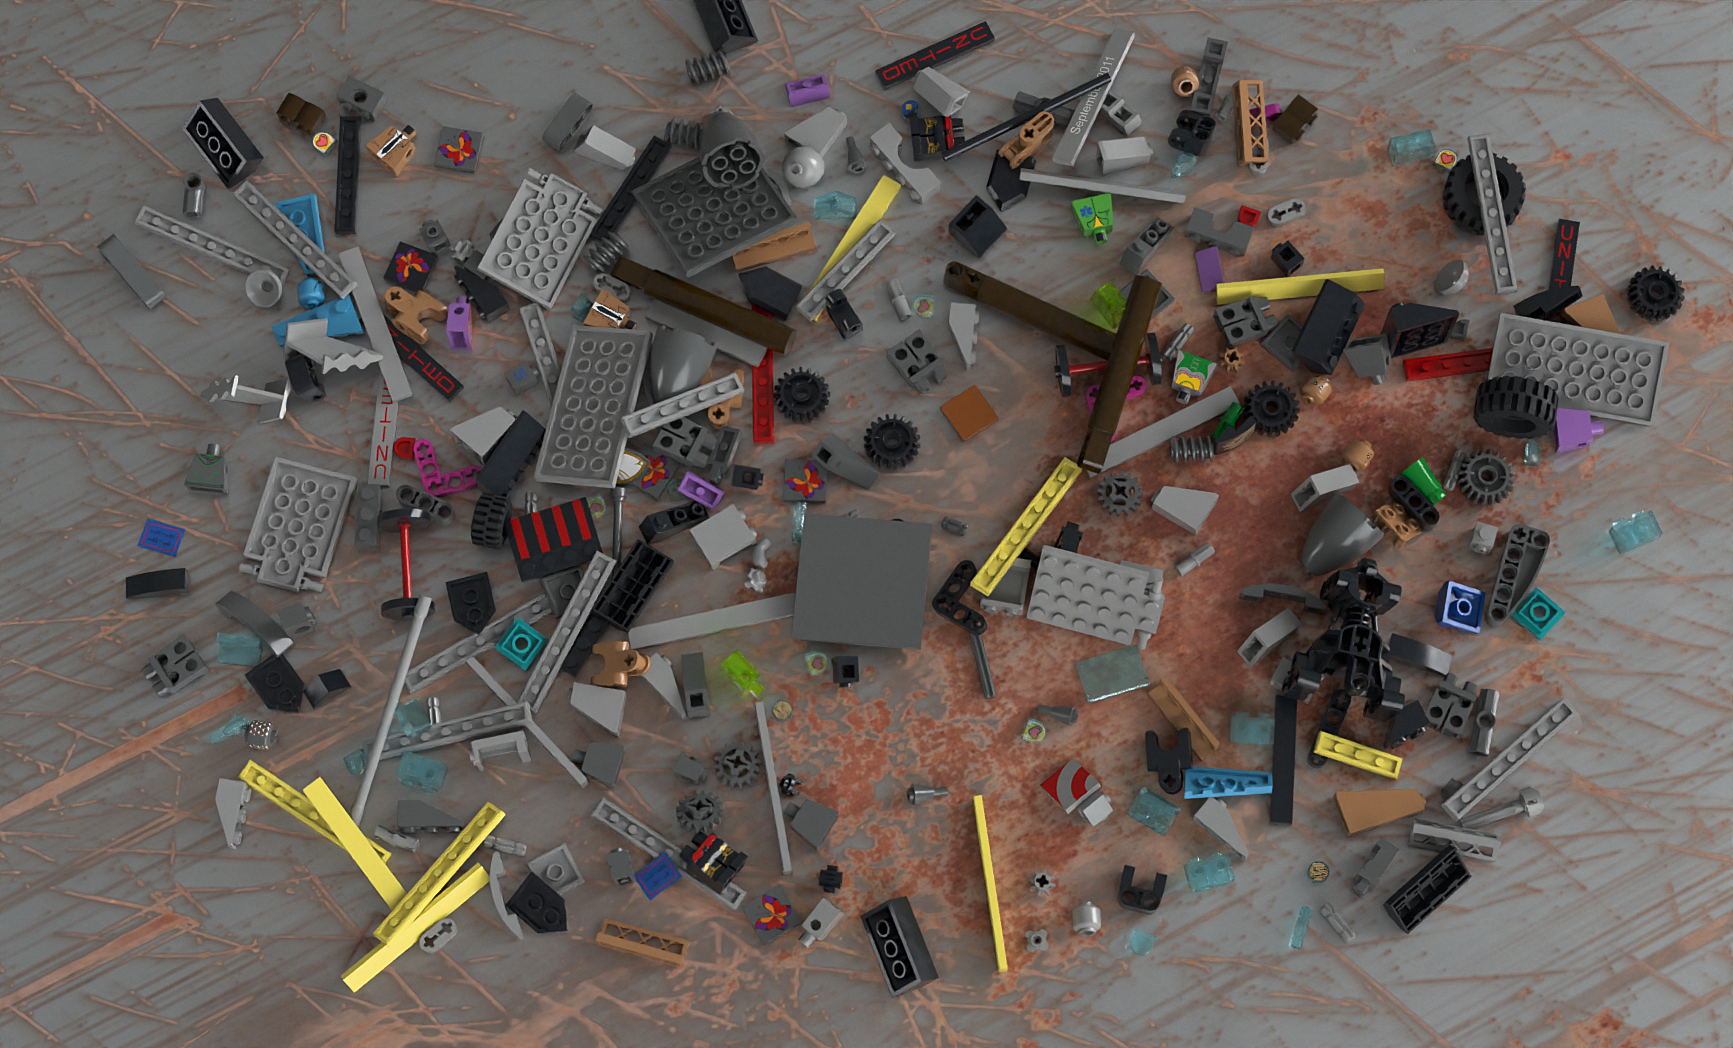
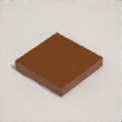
[940,385,999,442]

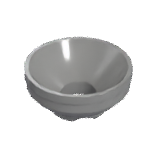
[1435,259,1469,295]
[245,269,282,307]

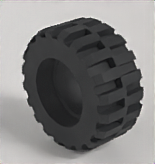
[1442,152,1526,236]
[1473,376,1559,439]

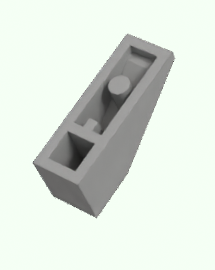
[640,652,686,720]
[1193,797,1248,861]

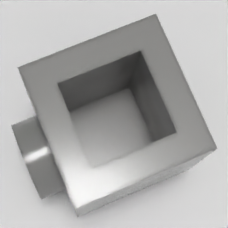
[1468,521,1498,554]
[1076,790,1113,827]

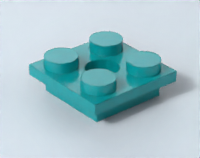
[1511,587,1566,640]
[494,617,548,671]

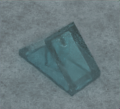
[815,191,857,220]

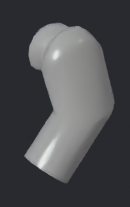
[752,537,772,569]

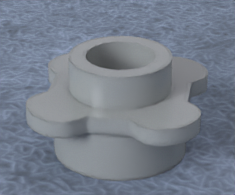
[1026,929,1049,952]

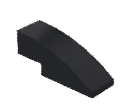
[1513,286,1583,320]
[126,568,189,599]
[1387,633,1452,676]

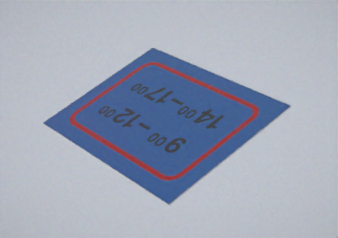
[138,519,186,557]
[635,852,682,900]

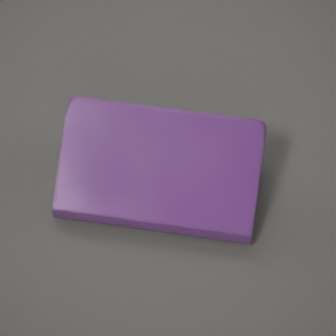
[785,74,830,107]
[1195,246,1224,292]
[677,470,725,511]

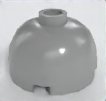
[782,146,824,188]

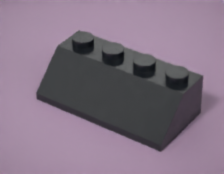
[694,0,758,53]
[182,98,264,189]
[1291,279,1365,376]
[475,410,546,498]
[861,896,939,998]

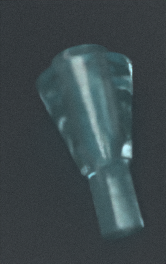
[210,713,249,744]

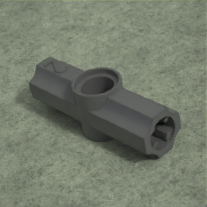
[1013,91,1075,128]
[1469,689,1500,756]

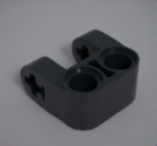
[1168,110,1216,156]
[825,289,863,340]
[285,353,326,402]
[1118,865,1168,915]

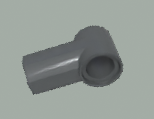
[182,172,206,217]

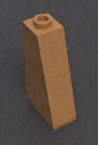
[1333,789,1426,838]

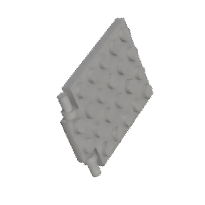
[476,168,603,310]
[239,457,357,593]
[1027,545,1165,650]

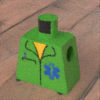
[1071,193,1113,245]

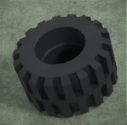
[471,492,512,550]

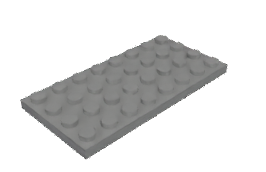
[1487,313,1670,426]
[534,325,653,488]

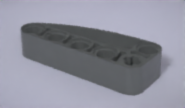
[1485,524,1550,627]

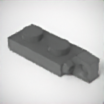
[708,426,743,485]

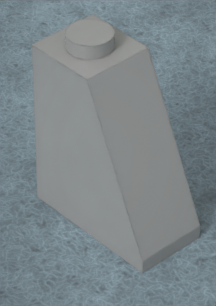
[913,67,970,117]
[784,107,847,158]
[573,125,636,171]
[1096,137,1153,176]
[1291,464,1360,512]
[1151,486,1219,535]
[1237,608,1302,668]
[567,682,627,737]

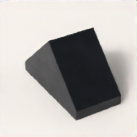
[303,669,351,710]

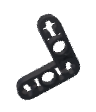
[932,560,987,635]

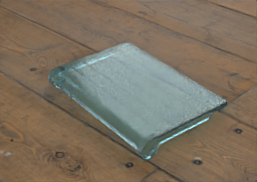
[1075,645,1150,704]

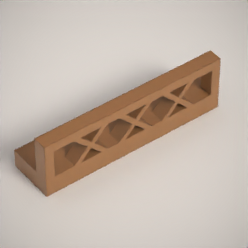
[1232,80,1268,166]
[732,222,816,273]
[1147,676,1220,762]
[596,918,689,968]

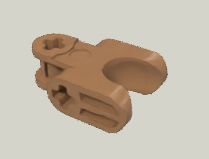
[998,111,1054,169]
[385,287,448,344]
[700,367,745,431]
[590,641,651,689]

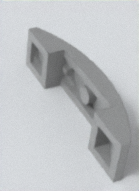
[490,851,524,939]

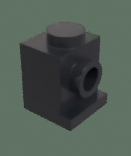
[1271,240,1305,277]
[731,464,764,490]
[831,656,859,688]

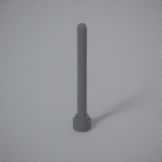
[610,487,627,577]

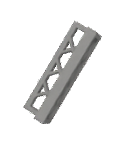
[1408,818,1502,862]

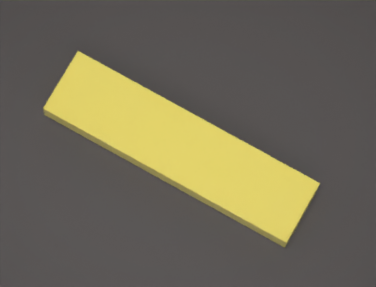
[1313,731,1402,780]

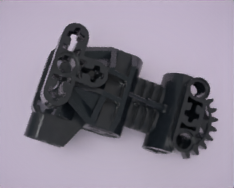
[1281,557,1405,722]

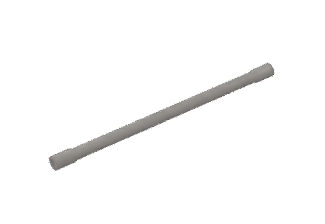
[349,595,432,827]

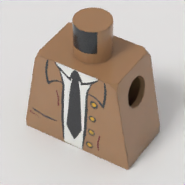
[365,125,417,177]
[583,289,637,330]

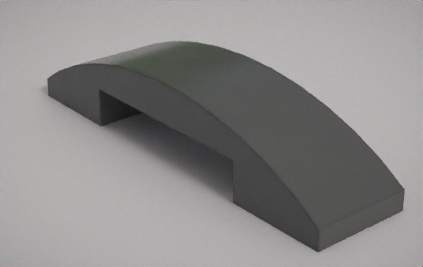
[1190,37,1228,116]
[1239,584,1327,615]
[216,591,293,658]

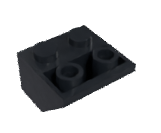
[949,195,1007,259]
[1383,700,1430,750]

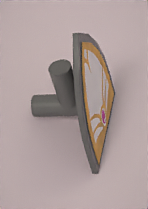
[615,448,651,486]

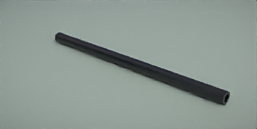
[941,73,1111,162]

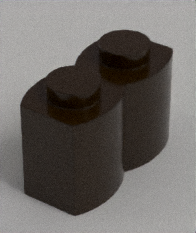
[276,93,326,136]
[1272,94,1318,144]

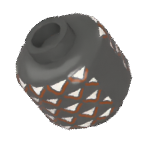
[244,720,278,750]

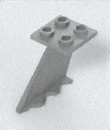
[283,318,383,374]
[200,375,291,424]

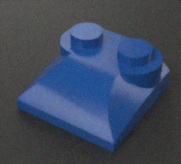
[1435,581,1486,634]

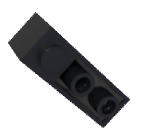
[454,266,510,323]
[639,501,710,545]

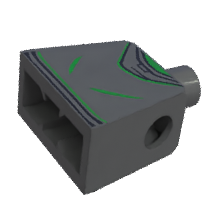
[184,444,229,495]

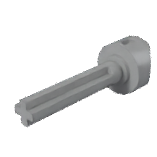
[1459,787,1544,829]

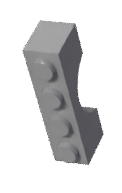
[869,123,941,204]

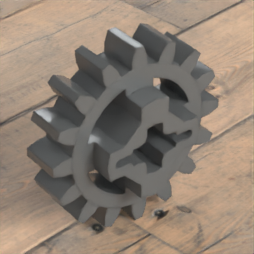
[1097,470,1143,517]
[714,740,761,788]
[676,790,724,834]

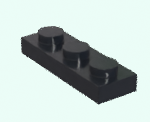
[560,612,610,678]

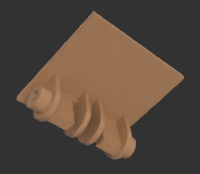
[1371,500,1423,548]

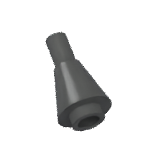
[846,136,868,173]
[1037,704,1079,727]
[907,784,948,805]

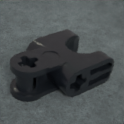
[1145,728,1193,795]

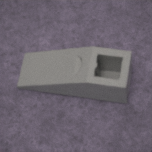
[949,302,979,371]
[215,778,251,850]

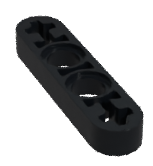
[1307,689,1352,769]

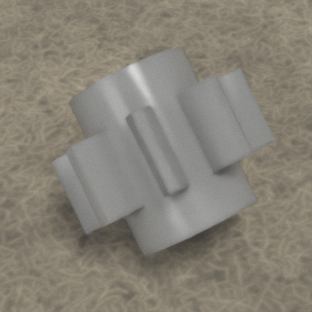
[449,238,475,264]
[1029,869,1056,897]

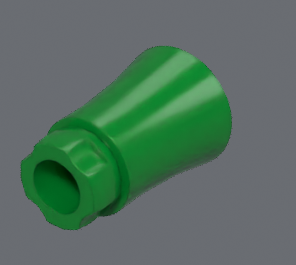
[1400,457,1447,506]

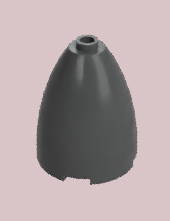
[699,111,764,190]
[650,325,718,404]
[1300,491,1385,577]

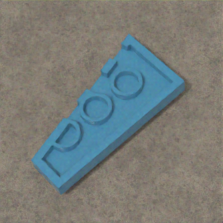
[275,193,325,277]
[272,294,364,347]
[1184,766,1273,799]

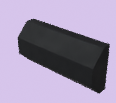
[591,539,674,633]
[1383,844,1472,934]

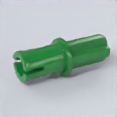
[1212,402,1244,440]

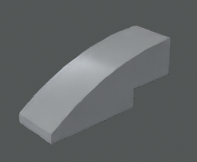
[1098,89,1142,137]

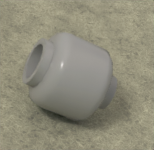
[1072,902,1101,936]

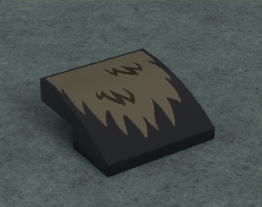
[1214,416,1257,455]

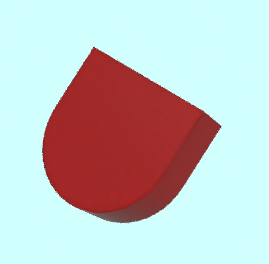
[1237,205,1261,227]
[393,437,417,460]

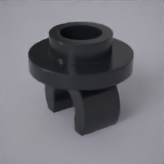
[779,773,803,796]

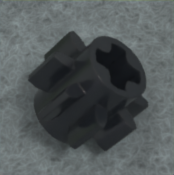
[819,865,843,893]

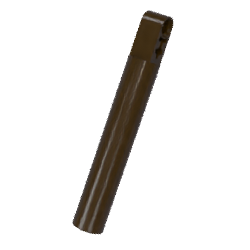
[610,256,797,356]
[943,262,1116,361]
[1077,275,1162,474]

